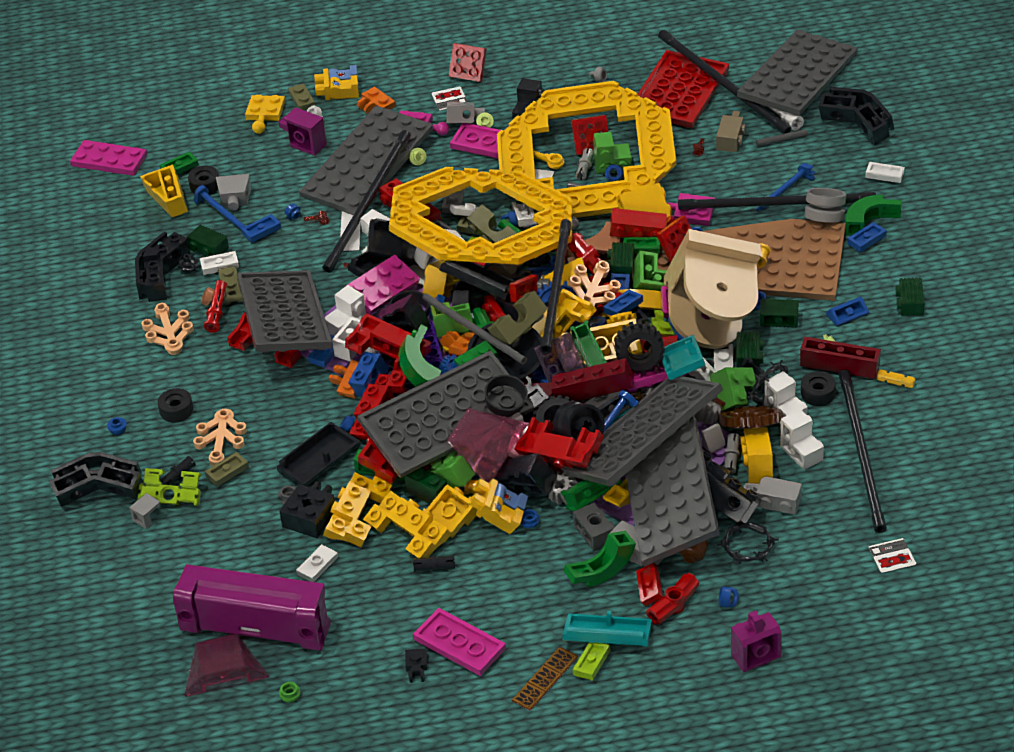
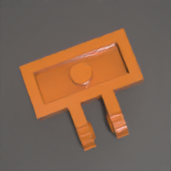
[357,86,396,113]
[440,331,474,356]
[328,360,359,399]

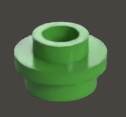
[279,682,301,702]

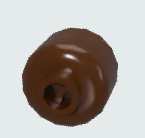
[679,540,708,563]

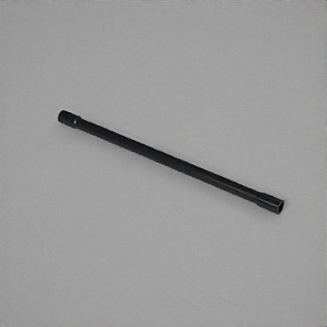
[658,30,792,134]
[322,130,411,273]
[678,192,876,210]
[540,219,572,354]
[838,370,887,533]

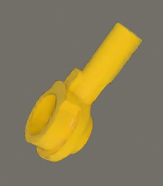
[534,151,564,169]

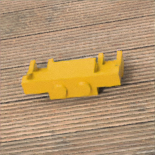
[532,289,596,367]
[323,472,393,548]
[363,491,452,559]

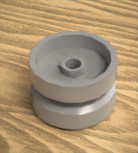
[804,188,846,222]

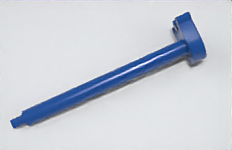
[756,163,815,211]
[193,185,245,230]
[604,390,639,431]

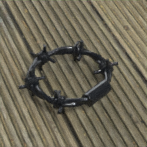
[747,360,788,407]
[717,521,779,564]

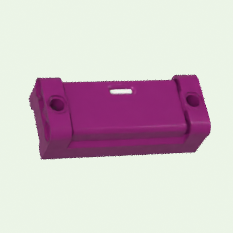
[173,564,331,651]

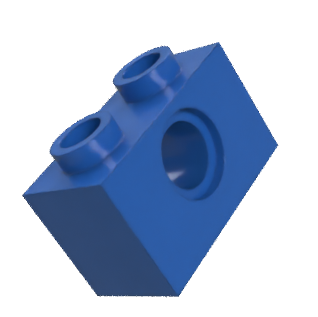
[348,352,389,397]

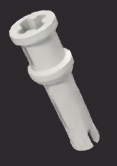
[769,107,804,131]

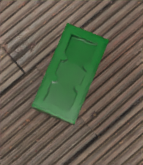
[623,237,661,254]

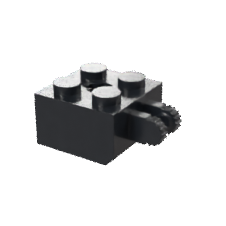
[279,481,335,539]

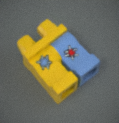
[314,65,359,100]
[469,479,528,534]

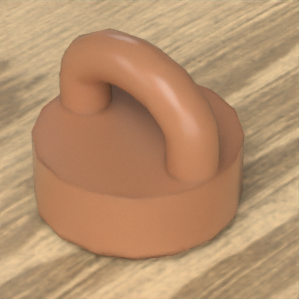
[201,287,218,306]

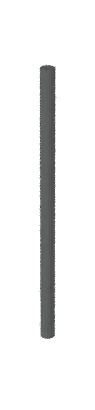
[422,293,527,364]

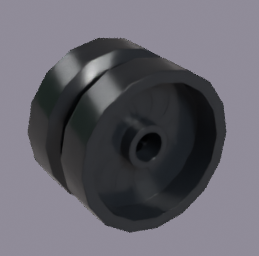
[553,401,605,441]

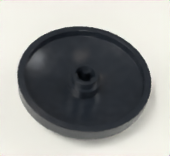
[467,320,545,382]

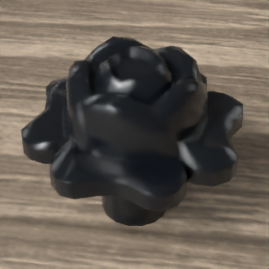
[178,254,199,273]

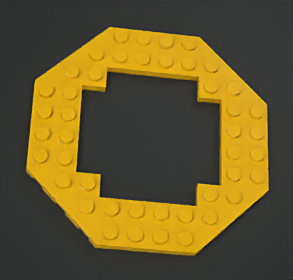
[497,81,677,218]
[389,167,572,265]

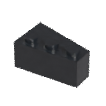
[374,293,430,333]
[491,453,557,496]

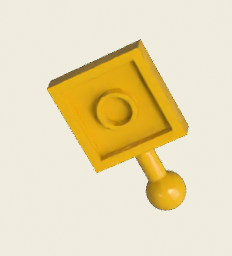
[245,95,285,134]

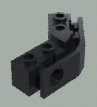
[818,87,894,145]
[135,232,191,302]
[702,450,762,524]
[49,452,144,507]

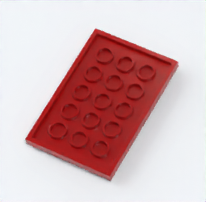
[638,50,729,128]

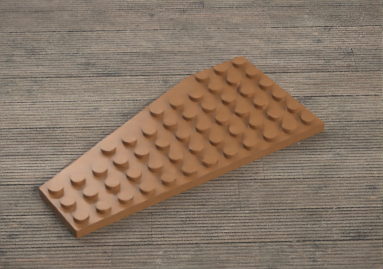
[622,219,846,301]

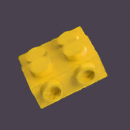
[426,484,477,538]

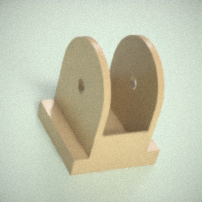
[664,229,761,349]

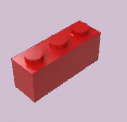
[609,208,667,238]

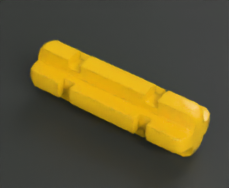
[877,369,915,388]

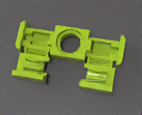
[137,468,201,507]

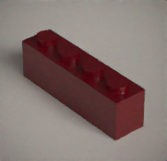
[800,337,881,379]
[551,358,634,402]

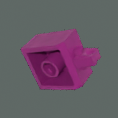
[279,107,327,156]
[731,610,782,673]

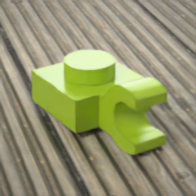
[650,310,675,337]

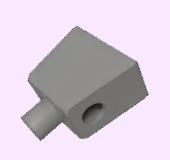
[446,102,485,123]
[216,174,251,211]

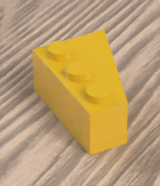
[140,165,188,217]
[422,260,460,298]
[740,427,773,484]

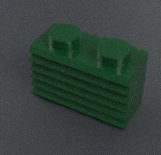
[186,224,229,257]
[607,242,634,279]
[895,278,925,316]
[760,298,799,328]
[736,331,763,368]
[404,468,447,504]

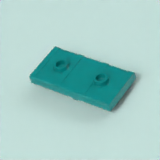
[662,334,705,380]
[563,610,652,647]

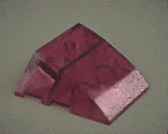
[447,408,529,483]
[185,634,269,697]

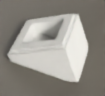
[702,423,726,453]

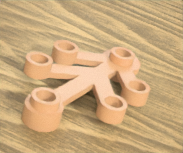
[568,261,621,306]
[141,303,194,355]
[193,409,247,466]

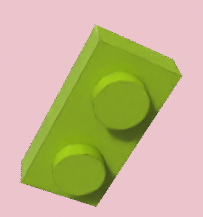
[572,643,610,681]

